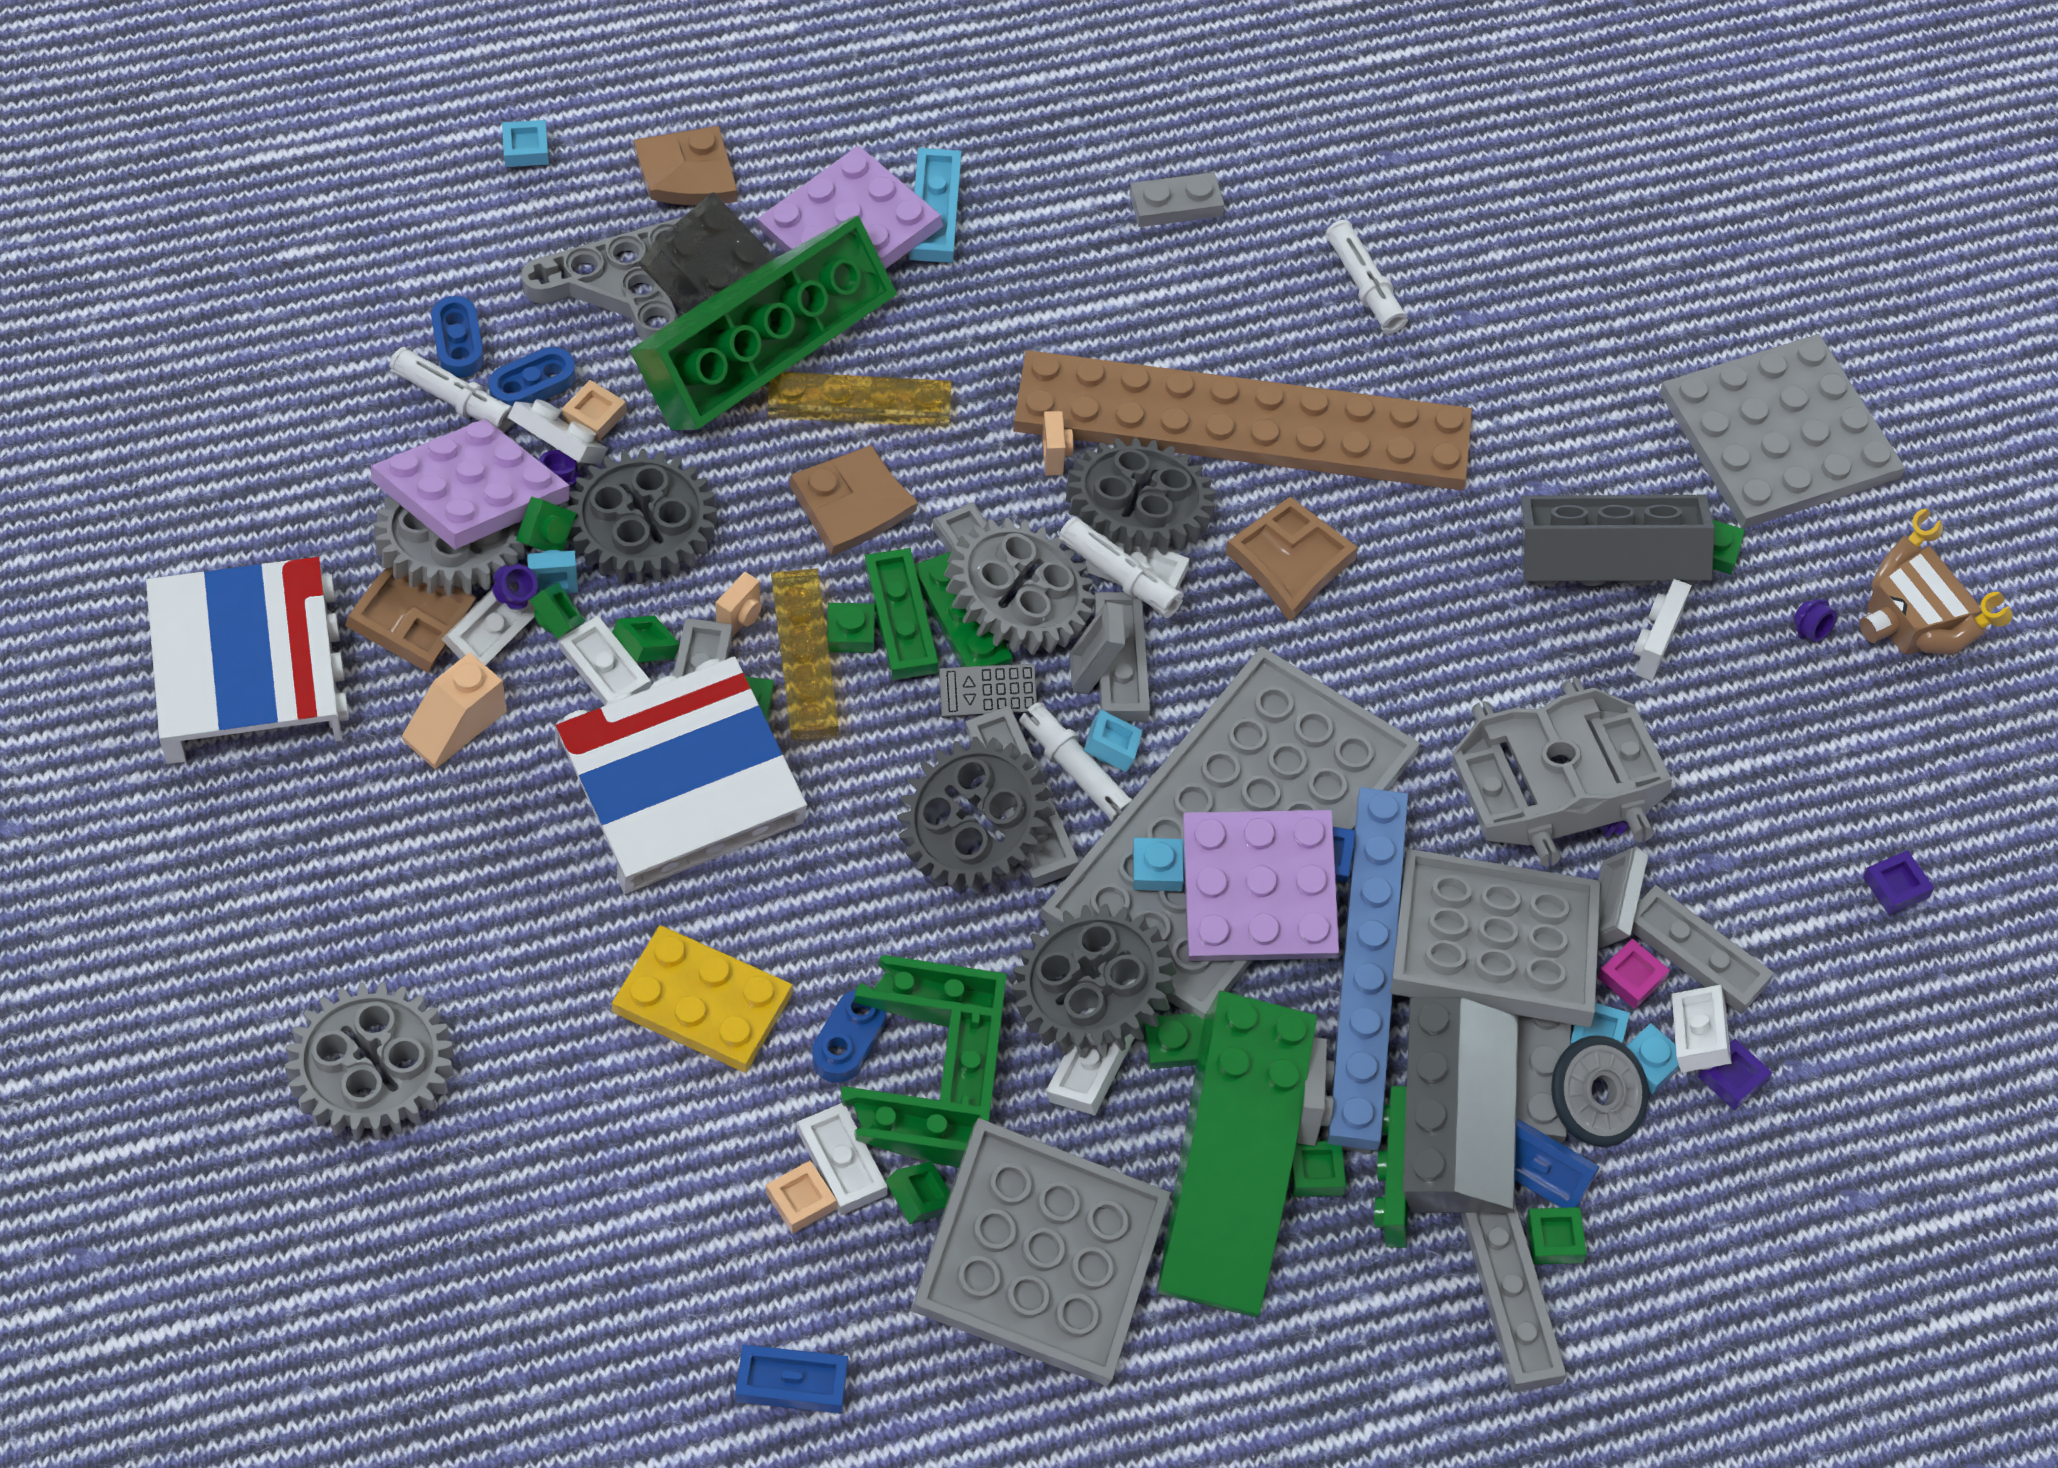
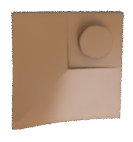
[634,126,738,205]
[789,445,918,556]
[1225,497,1358,621]
[345,567,477,673]

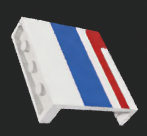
[146,557,349,764]
[555,656,807,895]

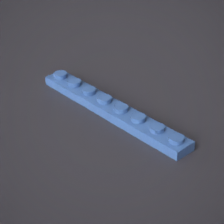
[1327,787,1408,1151]

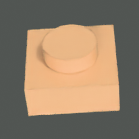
[562,380,627,442]
[1042,411,1073,476]
[715,572,762,637]
[766,1160,837,1234]

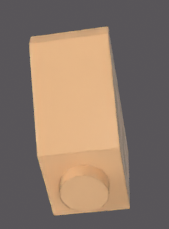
[402,652,507,770]

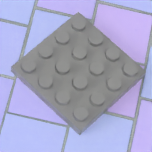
[1659,334,1905,529]
[1390,849,1600,1027]
[910,1118,1171,1386]

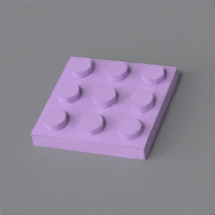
[757,145,943,269]
[371,419,569,549]
[1182,810,1339,961]

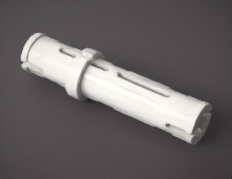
[1326,220,1408,334]
[389,347,514,433]
[1059,517,1184,618]
[1019,702,1133,823]

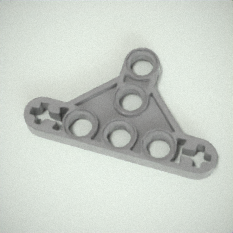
[521,210,730,340]

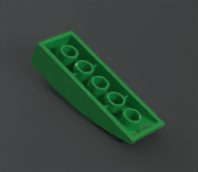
[629,215,897,430]
[1156,990,1317,1318]

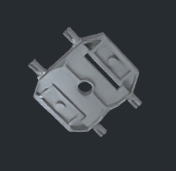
[1452,678,1672,867]

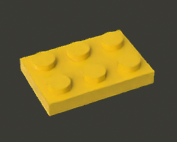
[611,925,793,1073]

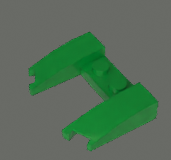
[840,955,1007,1168]

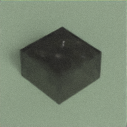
[638,192,775,313]

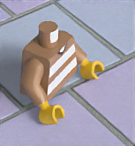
[1860,509,2013,655]

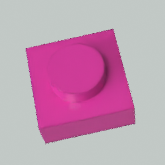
[1597,939,1670,1009]

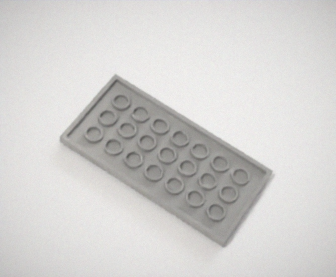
[1041,646,1420,1019]

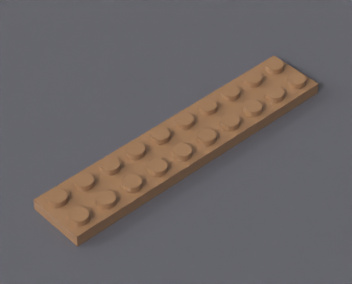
[1013,350,1472,491]

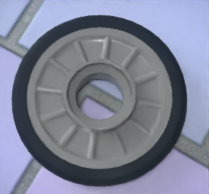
[1551,1035,1649,1147]

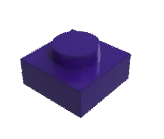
[1863,850,1934,915]
[1698,1039,1772,1111]

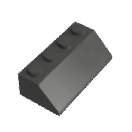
[1521,494,1714,586]
[1403,997,1519,1213]

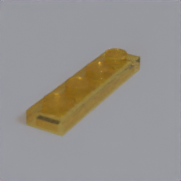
[768,372,952,428]
[771,568,839,741]

